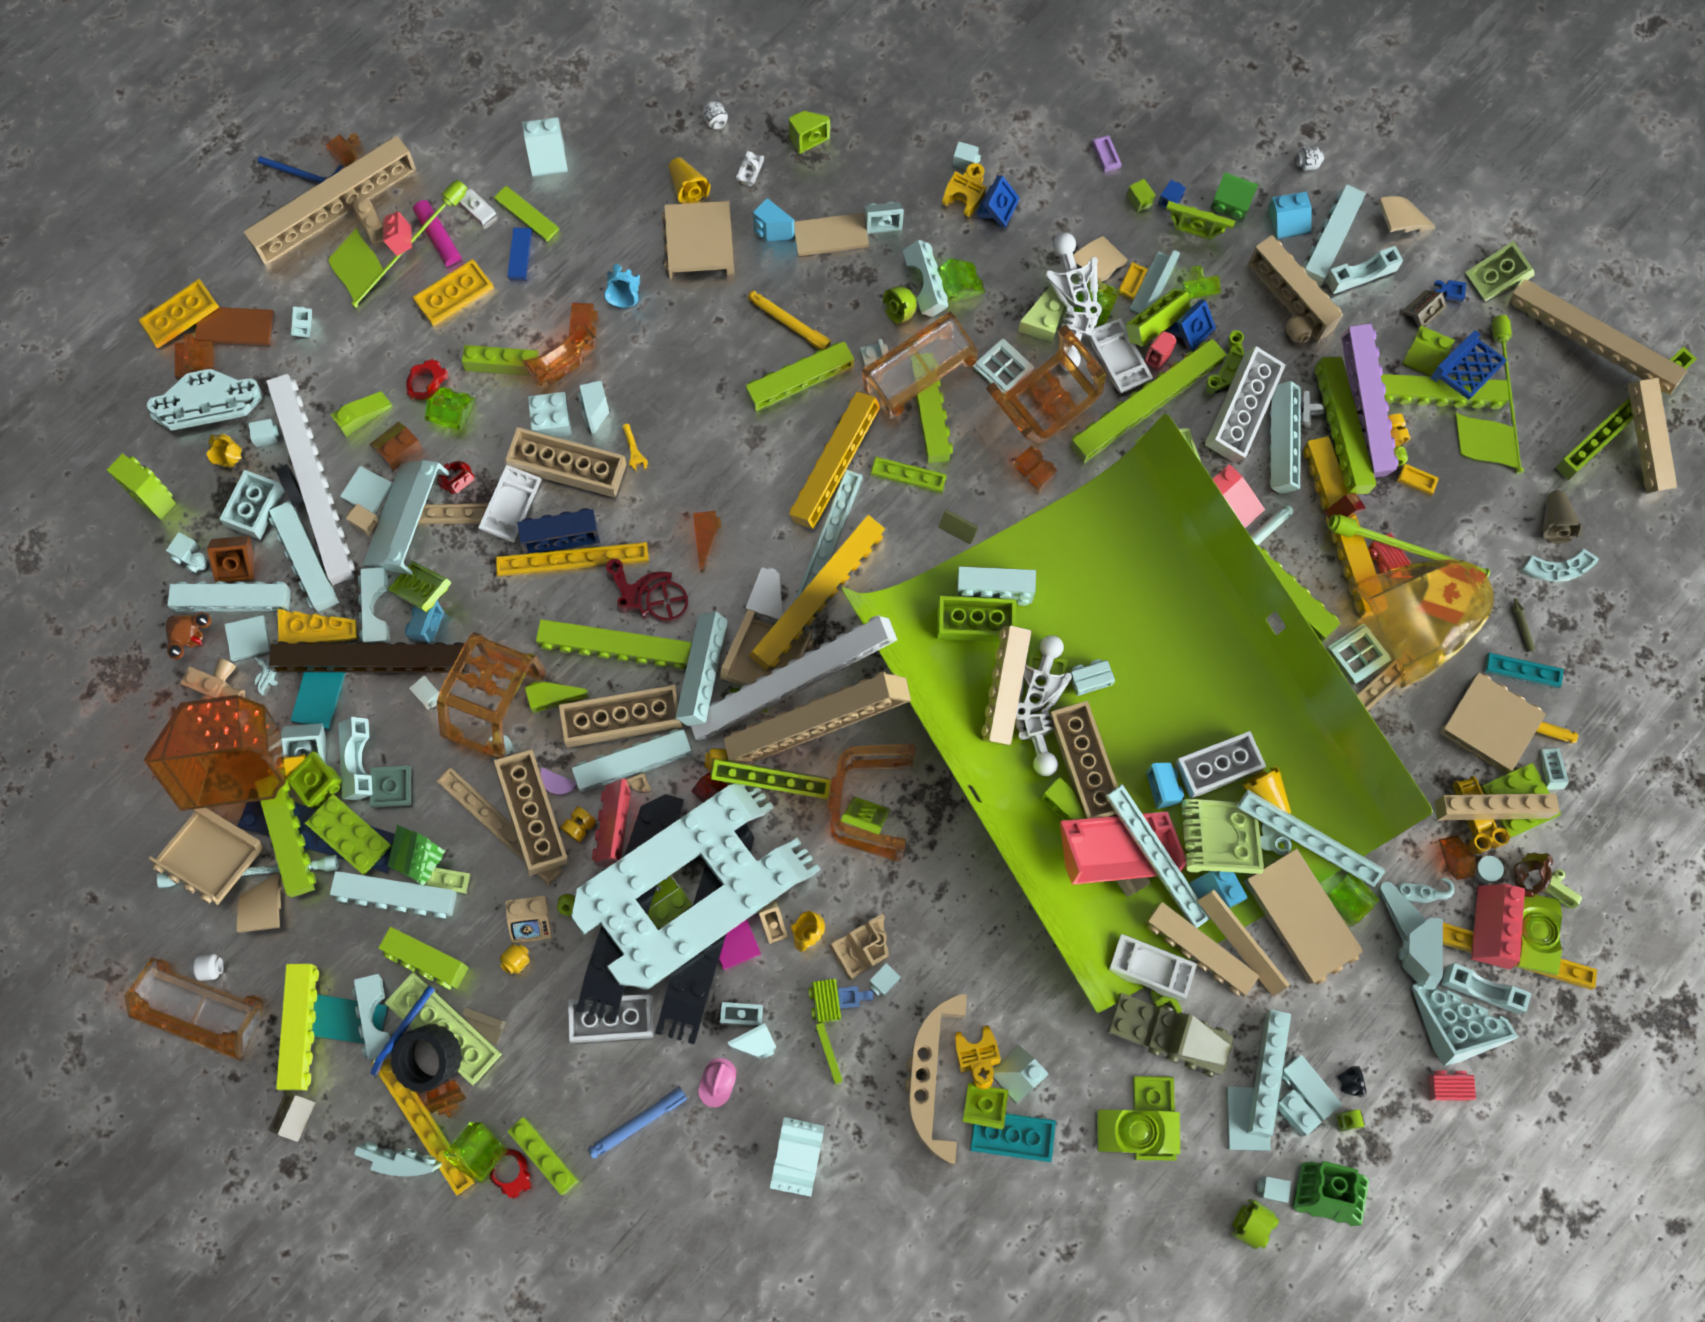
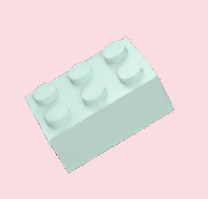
[219,470,285,540]

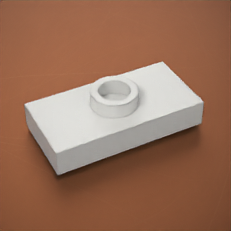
[459,188,496,225]

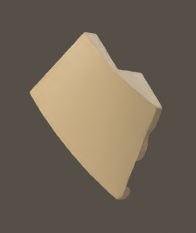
[1378,196,1435,232]
[1073,236,1128,282]
[237,872,282,933]
[829,913,889,980]

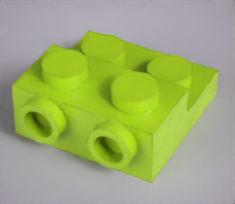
[286,751,343,809]

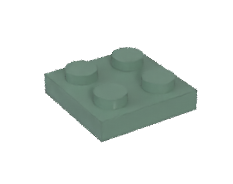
[370,765,411,808]

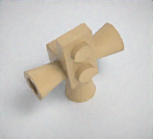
[180,658,245,719]

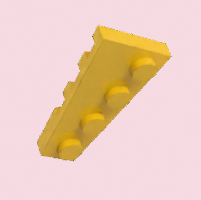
[277,609,358,644]

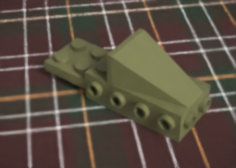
[1107,993,1233,1078]

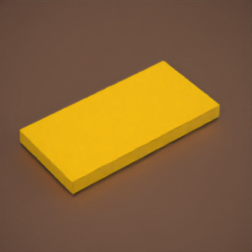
[412,259,494,326]
[138,279,219,348]

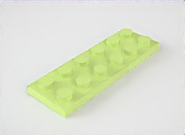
[385,972,502,1085]

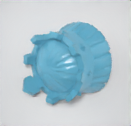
[604,263,641,308]

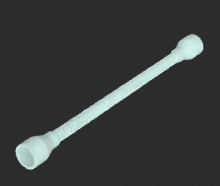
[157,855,339,888]

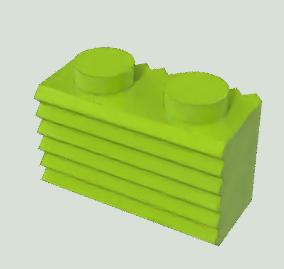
[808,979,841,1024]

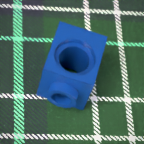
[1158,180,1186,212]

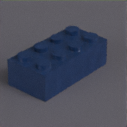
[517,508,600,554]

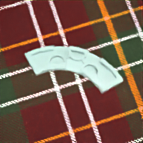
[1521,548,1599,582]

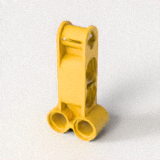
[1453,776,1510,855]

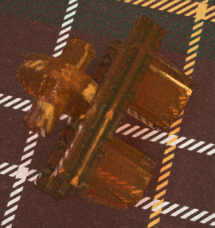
[424,1080,466,1118]

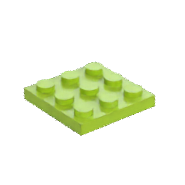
[1481,763,1562,838]

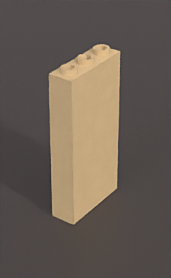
[1243,849,1364,985]

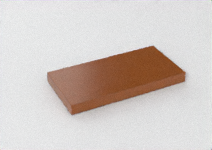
[194,307,274,346]

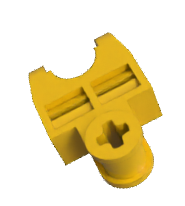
[942,163,987,217]
[955,1025,1001,1089]

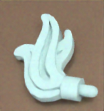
[254,657,278,695]

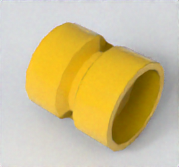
[1388,413,1411,446]
[560,806,597,843]

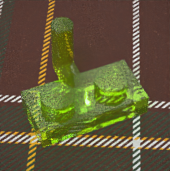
[1183,266,1222,299]

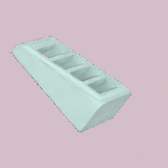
[1539,748,1569,790]

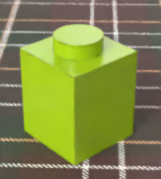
[1126,179,1155,211]

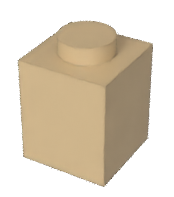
[346,503,379,536]

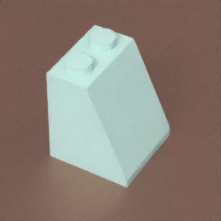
[522,118,568,176]

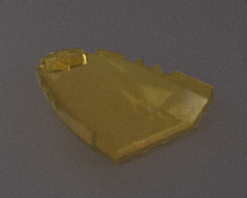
[1350,559,1494,688]

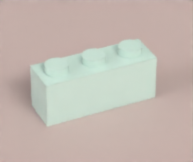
[1282,1055,1343,1120]

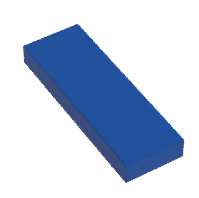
[507,227,532,280]

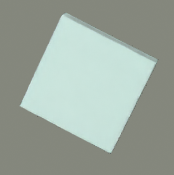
[340,466,393,514]
[225,615,270,662]

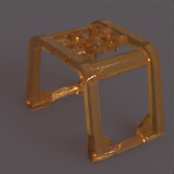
[986,325,1106,444]
[437,632,547,759]
[828,744,916,862]

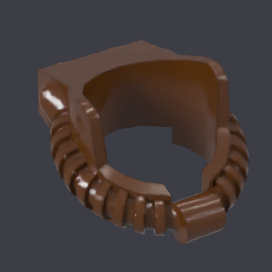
[1514,852,1554,897]

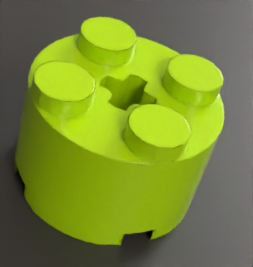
[1231,1198,1279,1249]

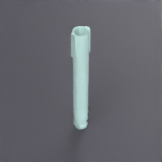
[1250,505,1293,545]

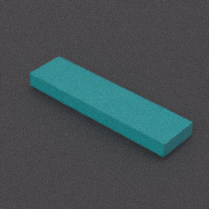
[1484,653,1564,688]

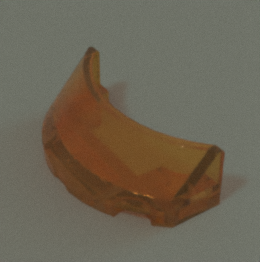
[523,322,596,386]

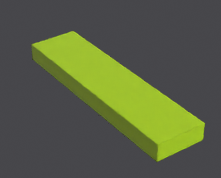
[494,186,559,242]
[870,456,947,493]

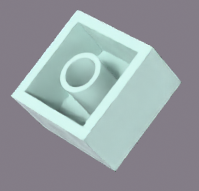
[528,392,572,437]

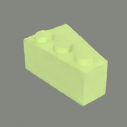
[1018,285,1065,343]

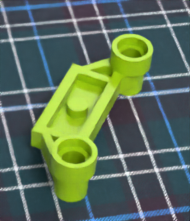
[1206,330,1244,394]

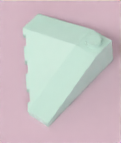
[1412,984,1518,1066]

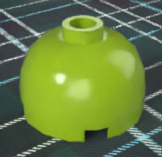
[882,286,917,324]

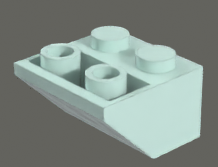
[578,381,609,434]

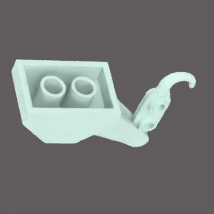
[1379,877,1455,989]

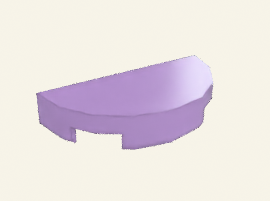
[540,768,577,796]

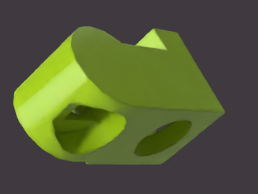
[1336,1109,1365,1132]

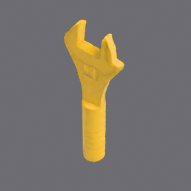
[622,424,648,471]

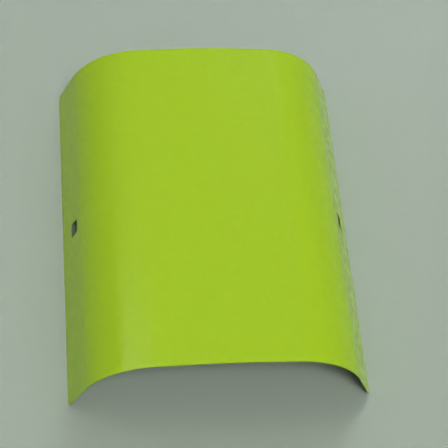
[842,414,1432,1013]

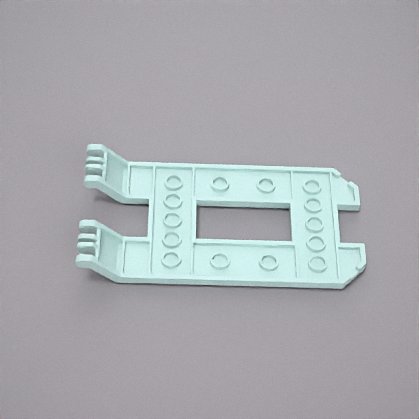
[572,783,821,989]

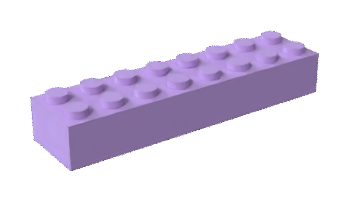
[1341,323,1398,478]

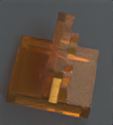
[175,333,214,380]

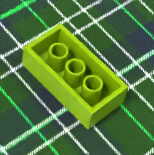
[106,453,176,520]
[937,596,1016,642]
[378,927,469,990]

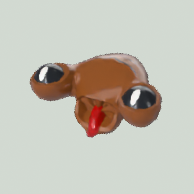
[166,612,212,660]

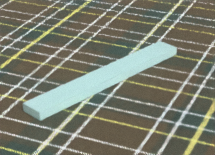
[795,470,863,600]
[1105,785,1210,928]
[1237,790,1385,887]

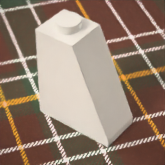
[746,567,783,624]

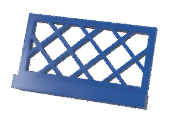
[1431,330,1507,400]

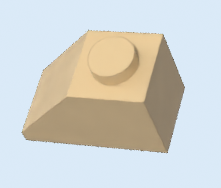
[758,899,788,944]

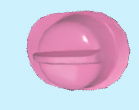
[698,1058,736,1108]

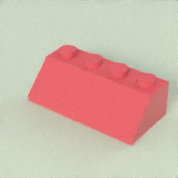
[1471,884,1525,969]

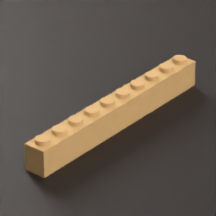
[1509,279,1687,395]

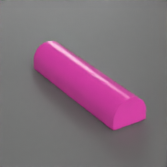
[413,200,463,268]

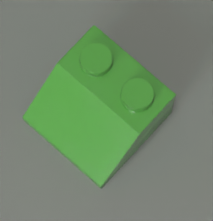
[1210,172,1258,220]

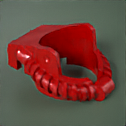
[406,358,449,400]
[437,461,475,495]
[488,1148,532,1199]

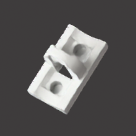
[736,151,764,187]
[1300,391,1324,429]

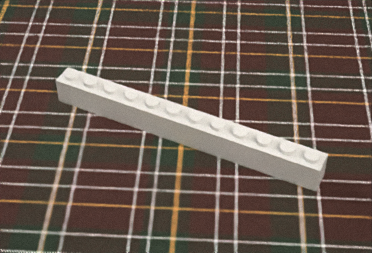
[267,374,356,585]
[691,615,897,740]

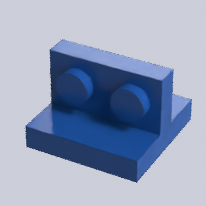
[976,175,1020,227]
[1168,299,1216,351]

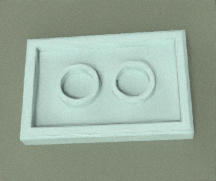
[1226,1087,1271,1151]

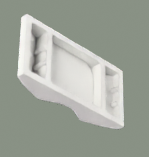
[1089,318,1153,394]
[478,464,542,543]
[1109,934,1197,1000]

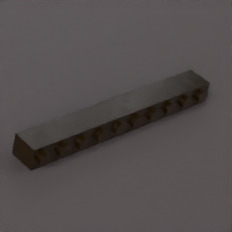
[269,641,470,673]

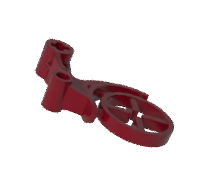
[606,559,688,623]

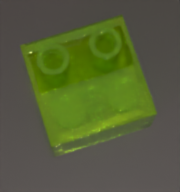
[937,258,986,302]
[1074,278,1121,326]
[425,387,476,431]
[1327,873,1380,926]
[443,1122,508,1183]

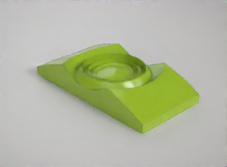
[1517,895,1563,975]
[1097,1109,1180,1155]

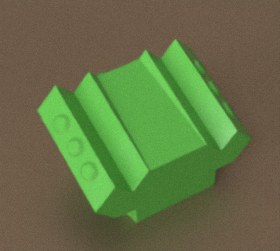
[388,824,445,886]
[1294,1161,1369,1226]

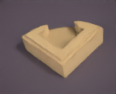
[626,772,651,793]

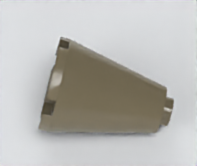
[1543,490,1583,544]

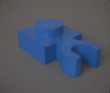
[1433,280,1466,302]

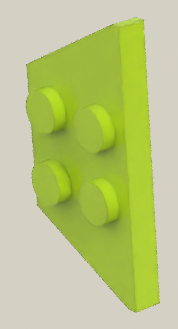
[1166,201,1235,240]

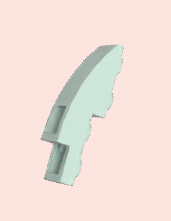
[354,1142,442,1176]

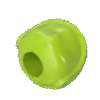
[1393,446,1408,466]
[557,893,575,916]

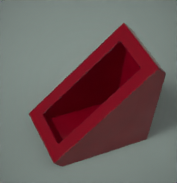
[1324,493,1366,520]

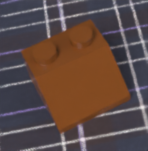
[369,421,423,471]
[207,535,254,583]

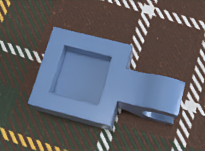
[838,986,874,1009]

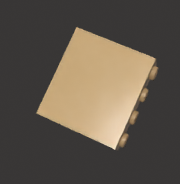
[662,201,734,278]
[720,609,814,701]
[1439,672,1546,774]
[149,802,264,905]

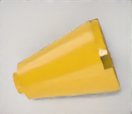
[668,158,711,204]
[1242,766,1291,814]

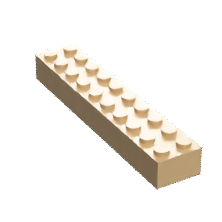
[244,136,416,265]
[724,672,911,763]

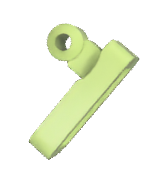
[1544,869,1582,908]

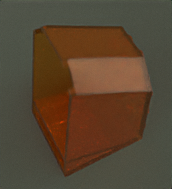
[144,695,286,811]

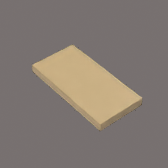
[794,213,869,257]

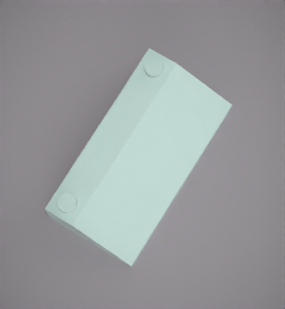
[362,460,449,575]

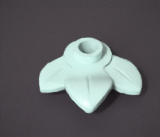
[1260,823,1292,855]

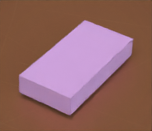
[1092,135,1122,173]

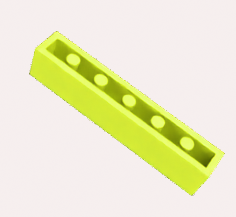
[276,964,319,1091]

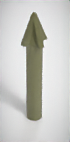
[1513,598,1535,652]

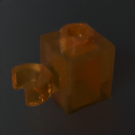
[326,133,361,167]

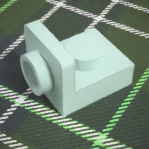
[860,339,889,367]

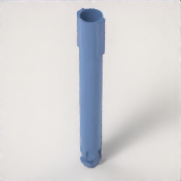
[588,1086,688,1158]

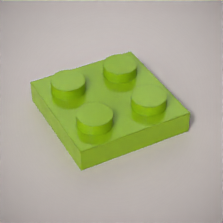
[962,1082,1009,1129]

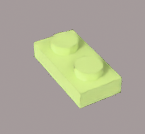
[426,868,471,894]

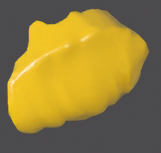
[791,910,825,952]

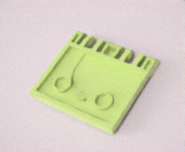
[1181,799,1264,874]

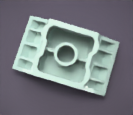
[770,1117,825,1197]

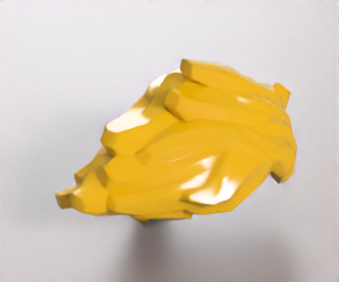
[206,433,242,468]

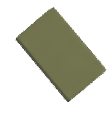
[939,510,979,544]

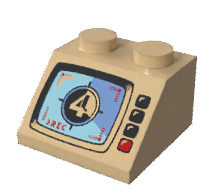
[505,896,552,944]

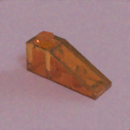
[693,511,721,573]

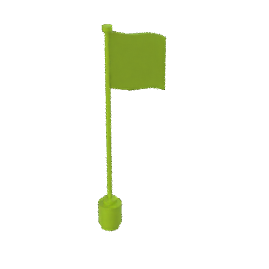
[328,180,468,308]
[1455,315,1524,474]

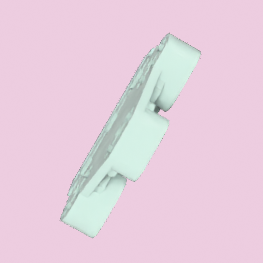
[147,369,263,431]

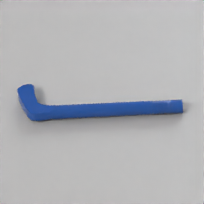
[258,156,344,183]
[370,986,435,1076]

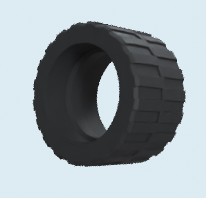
[391,1024,462,1093]

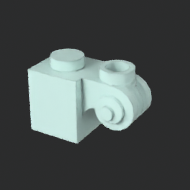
[166,532,208,573]

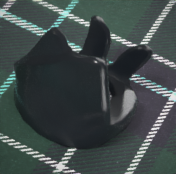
[1338,1066,1367,1098]

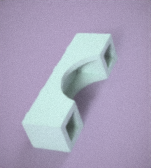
[902,240,949,317]
[1325,246,1403,294]
[358,567,390,644]
[338,717,373,800]
[1441,963,1532,1015]
[352,974,394,1063]

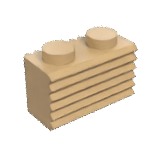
[353,199,383,244]

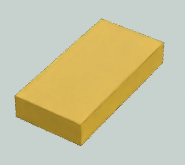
[1117,262,1148,301]
[1397,464,1439,496]

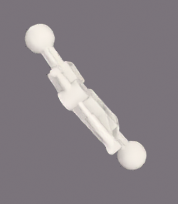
[1045,232,1102,371]
[1015,635,1072,776]

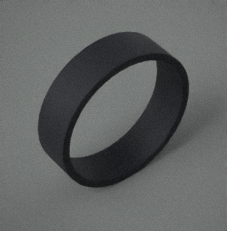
[276,464,304,507]

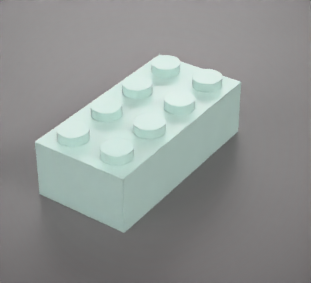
[956,567,1036,606]

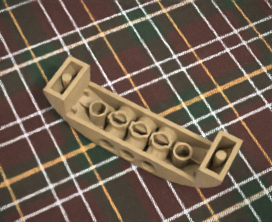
[905,994,967,1164]

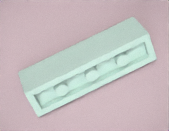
[1129,250,1180,314]

